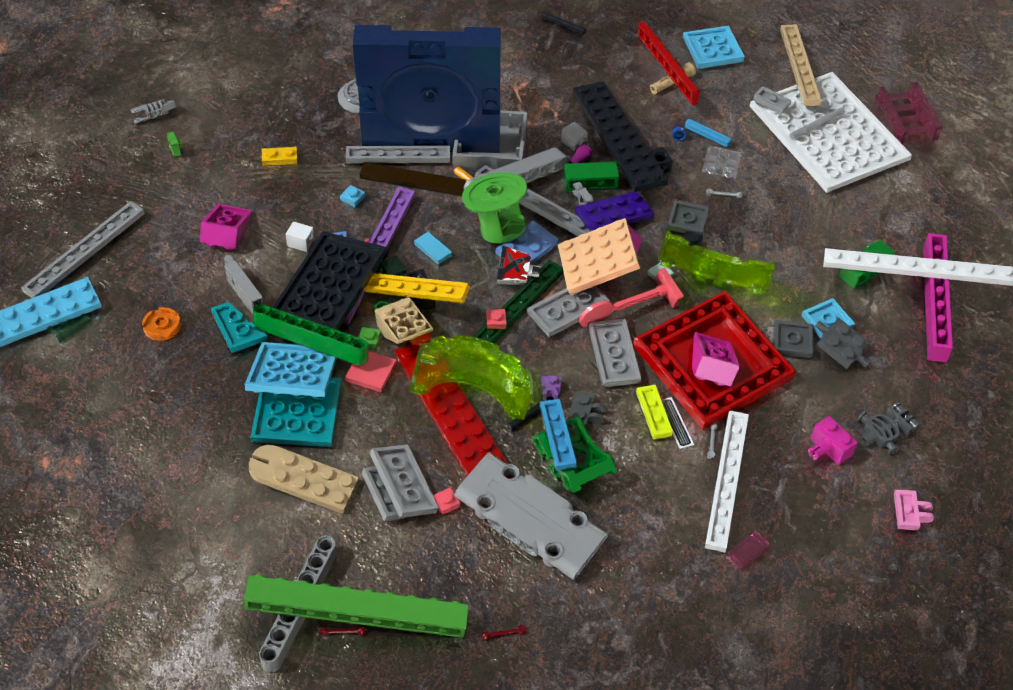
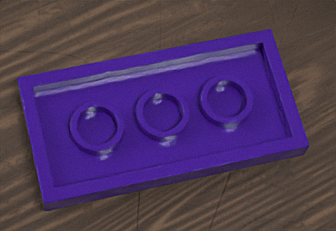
[575,192,654,232]

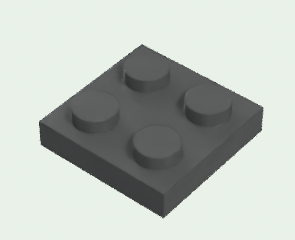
[667,200,709,235]
[773,320,813,358]

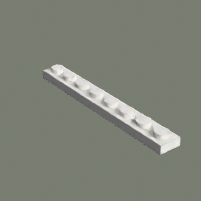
[705,411,749,552]

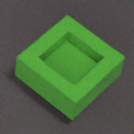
[167,132,182,157]
[359,327,381,349]

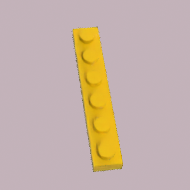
[364,273,471,303]

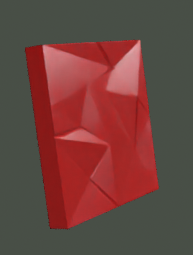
[633,291,796,430]

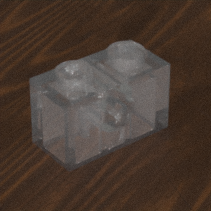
[702,146,742,179]

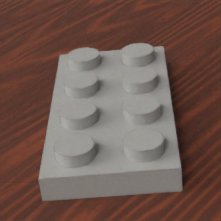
[527,286,610,337]
[588,319,641,387]
[370,445,439,518]

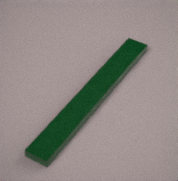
[460,260,564,364]

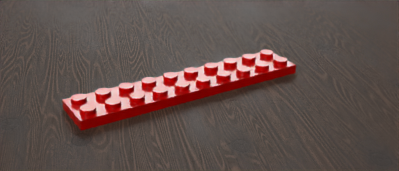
[394,340,513,479]

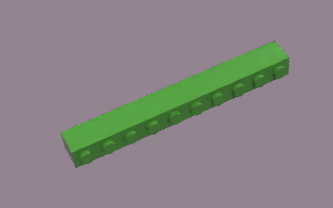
[244,575,468,638]

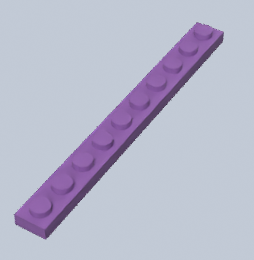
[343,186,415,325]

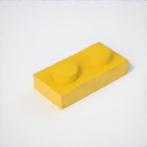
[262,147,298,166]

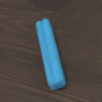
[685,119,731,147]

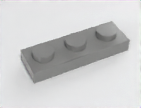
[362,466,403,522]

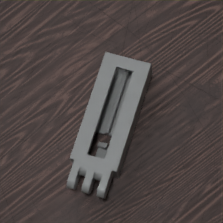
[224,255,263,315]

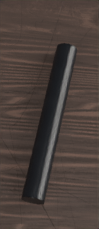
[542,12,586,35]
[507,397,554,431]

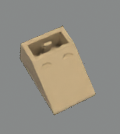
[375,297,433,344]

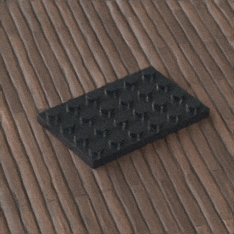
[273,231,388,330]

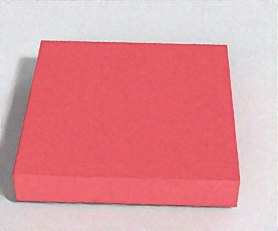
[345,351,396,392]

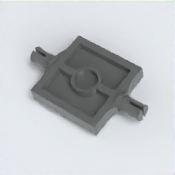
[815,318,871,369]

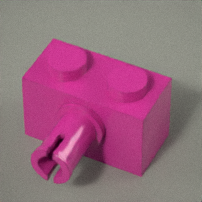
[808,416,858,465]

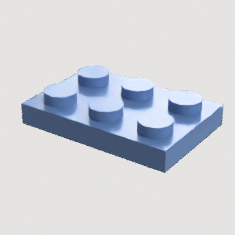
[496,220,559,265]

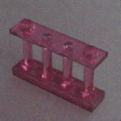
[876,82,942,144]

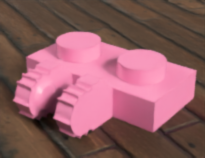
[894,490,934,530]

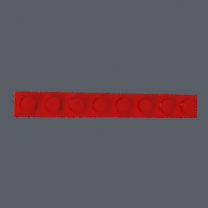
[638,21,700,106]

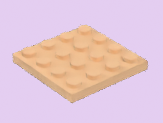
[558,218,640,295]

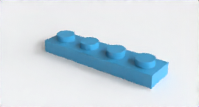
[540,399,577,471]

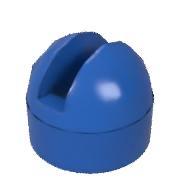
[672,126,686,141]

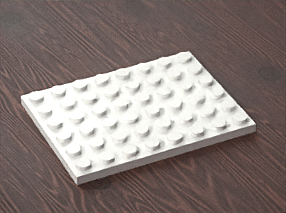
[750,72,912,193]

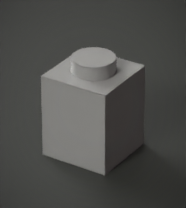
[561,122,588,153]

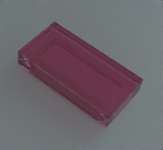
[726,530,770,571]

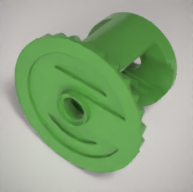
[462,172,527,244]

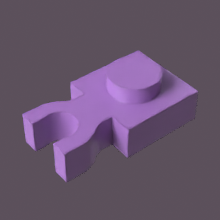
[540,375,561,401]

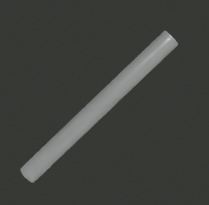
[790,107,845,139]

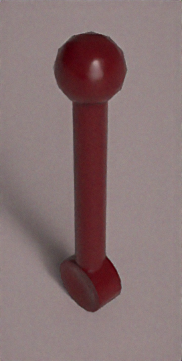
[481,625,526,640]
[320,626,366,636]

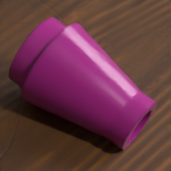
[569,144,593,164]

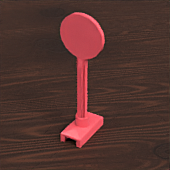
[579,268,684,327]

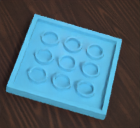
[245,342,337,397]

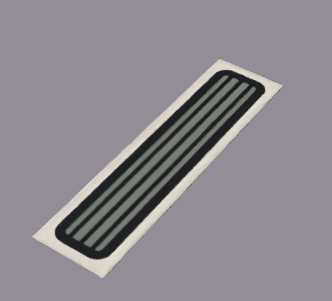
[661,397,694,449]

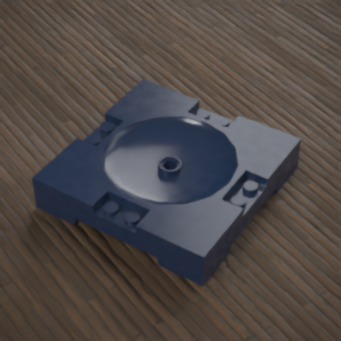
[353,25,501,153]

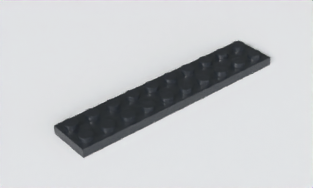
[573,81,668,192]

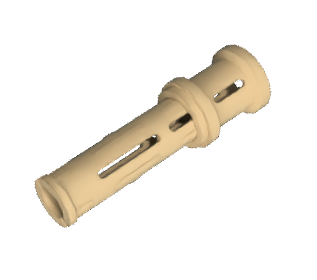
[650,62,696,94]

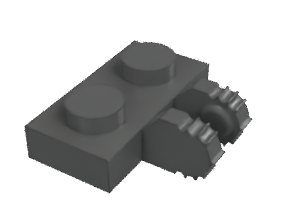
[567,391,607,428]

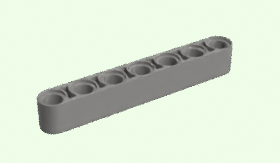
[464,147,569,190]
[259,535,337,673]

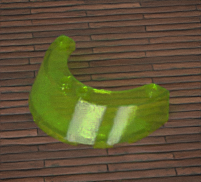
[658,231,776,295]
[408,335,533,420]

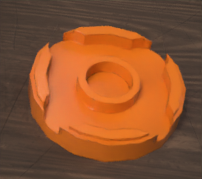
[142,307,181,341]

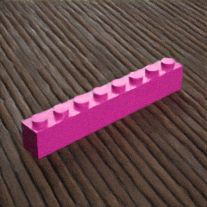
[923,233,953,362]

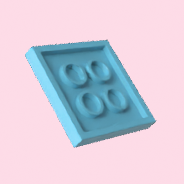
[683,26,745,69]

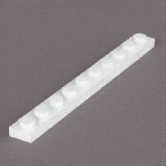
[823,248,1013,286]

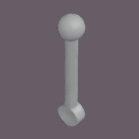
[706,189,743,198]
[707,423,717,460]

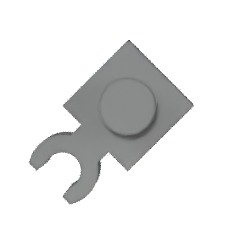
[572,182,594,205]

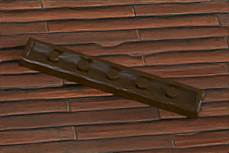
[360,162,466,196]

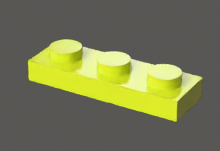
[636,385,673,440]

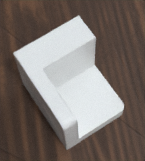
[286,222,315,252]

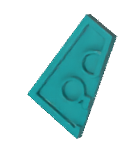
[211,302,268,353]

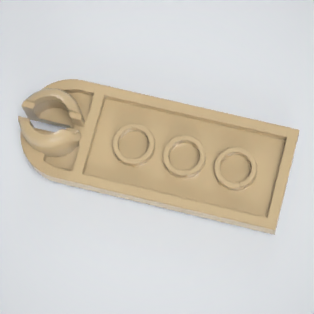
[249,445,359,514]

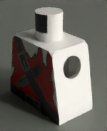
[496,246,540,285]

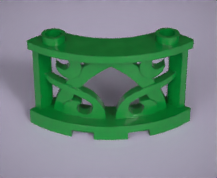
[531,417,617,492]

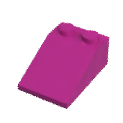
[200,204,252,250]
[692,332,740,386]

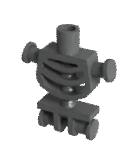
[857,402,922,455]

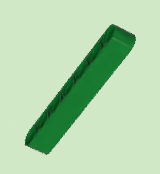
[253,305,368,365]

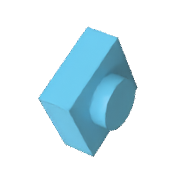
[340,185,365,207]

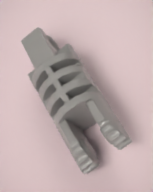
[130,99,176,124]

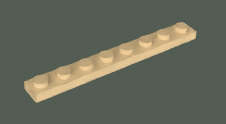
[780,24,821,106]

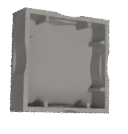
[452,110,527,171]

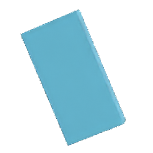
[414,232,452,265]

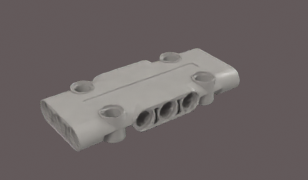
[454,452,608,580]

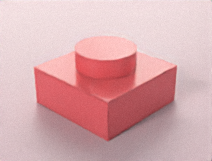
[486,309,506,329]
[433,487,460,515]

